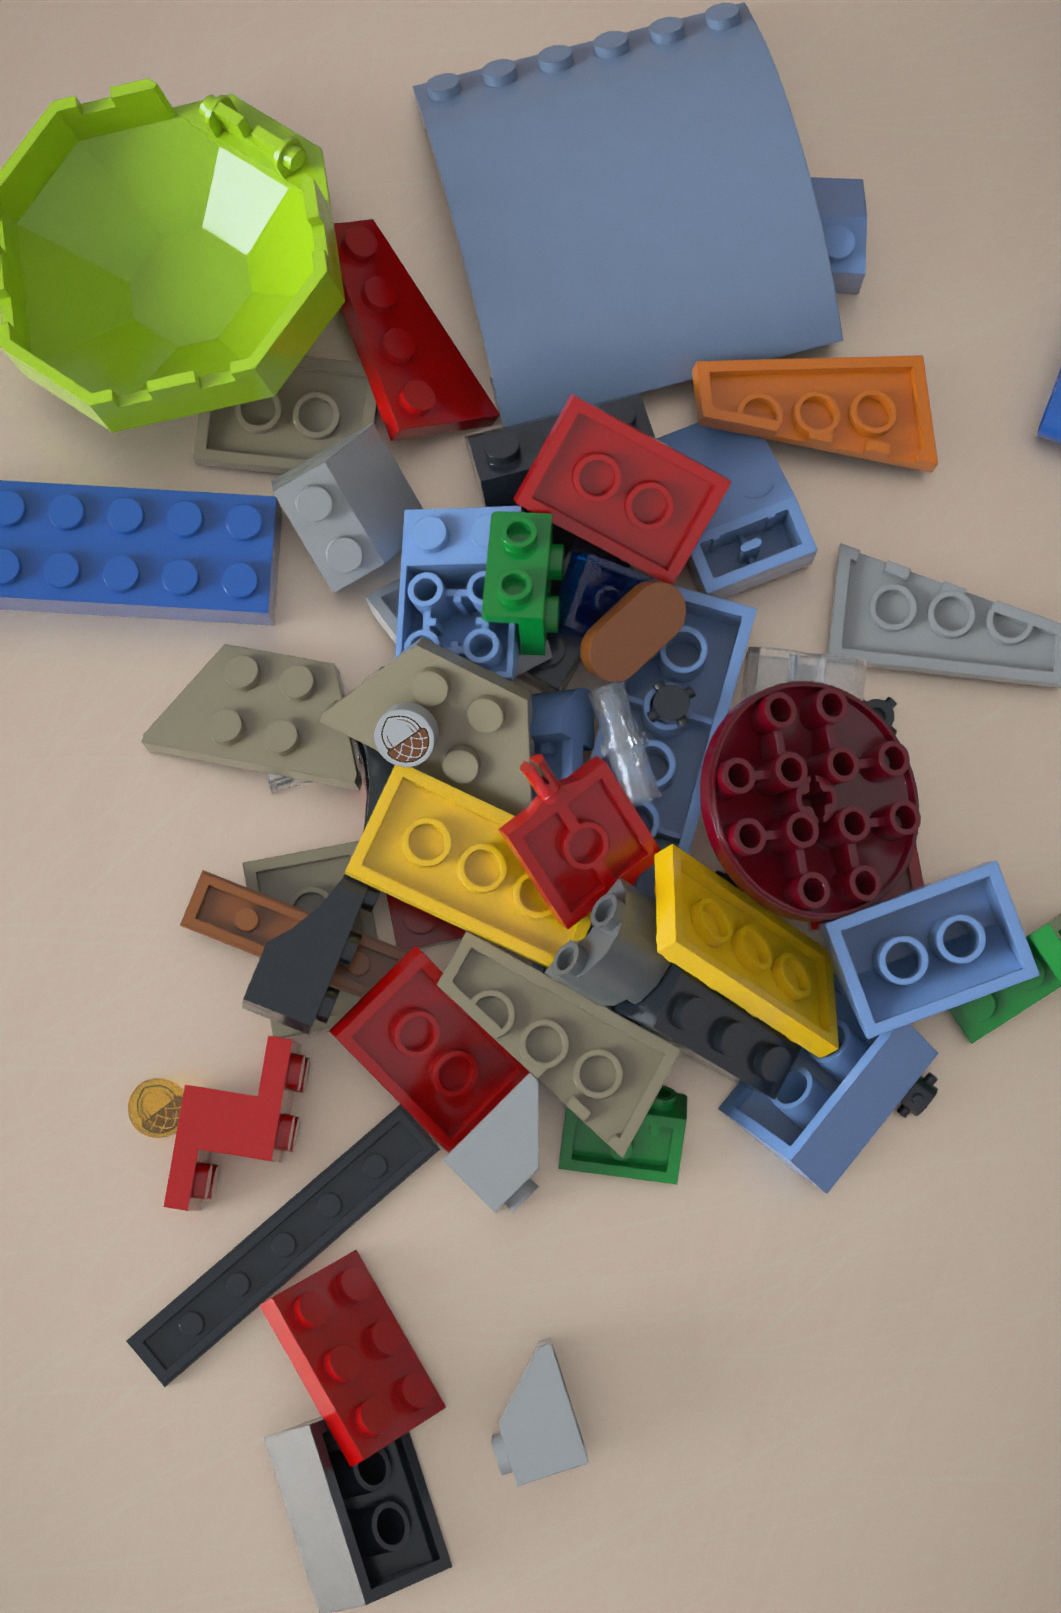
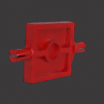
[498,754,661,929]

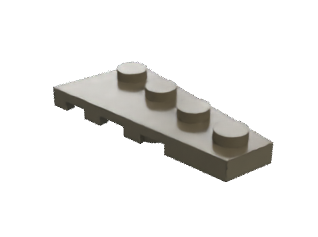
[437,931,682,1158]

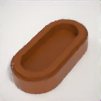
[580,580,686,682]

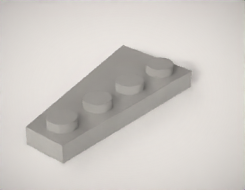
[827,543,1061,688]

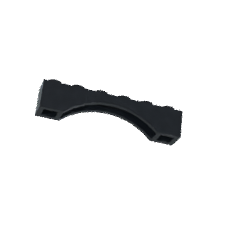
[242,740,395,1035]

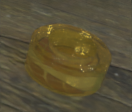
[128,1078,184,1138]

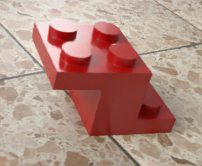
[163,1035,310,1211]

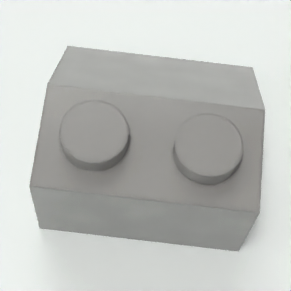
[271,422,423,594]
[443,1073,539,1213]
[491,1337,589,1487]

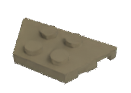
[319,637,534,816]
[141,644,362,791]

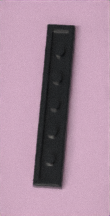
[126,1105,440,1387]

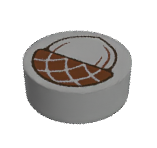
[374,702,439,767]

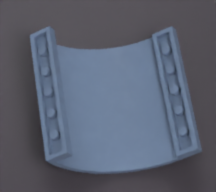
[413,2,843,427]

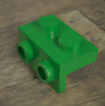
[482,511,565,656]

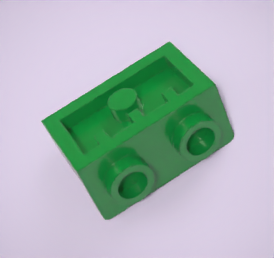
[558,1085,687,1185]

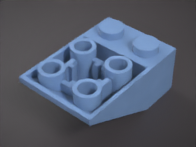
[656,422,818,599]
[395,506,525,681]

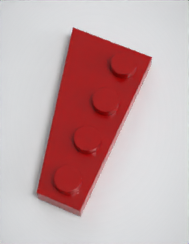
[334,219,500,441]

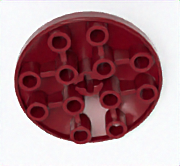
[700,681,921,922]

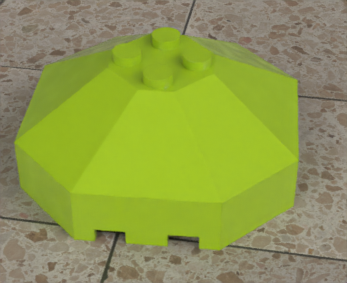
[0,78,345,433]

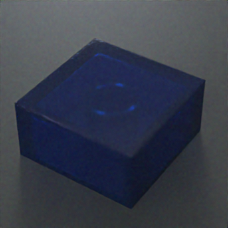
[557,551,652,635]

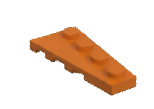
[692,355,938,473]

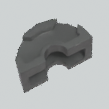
[544,877,671,1011]

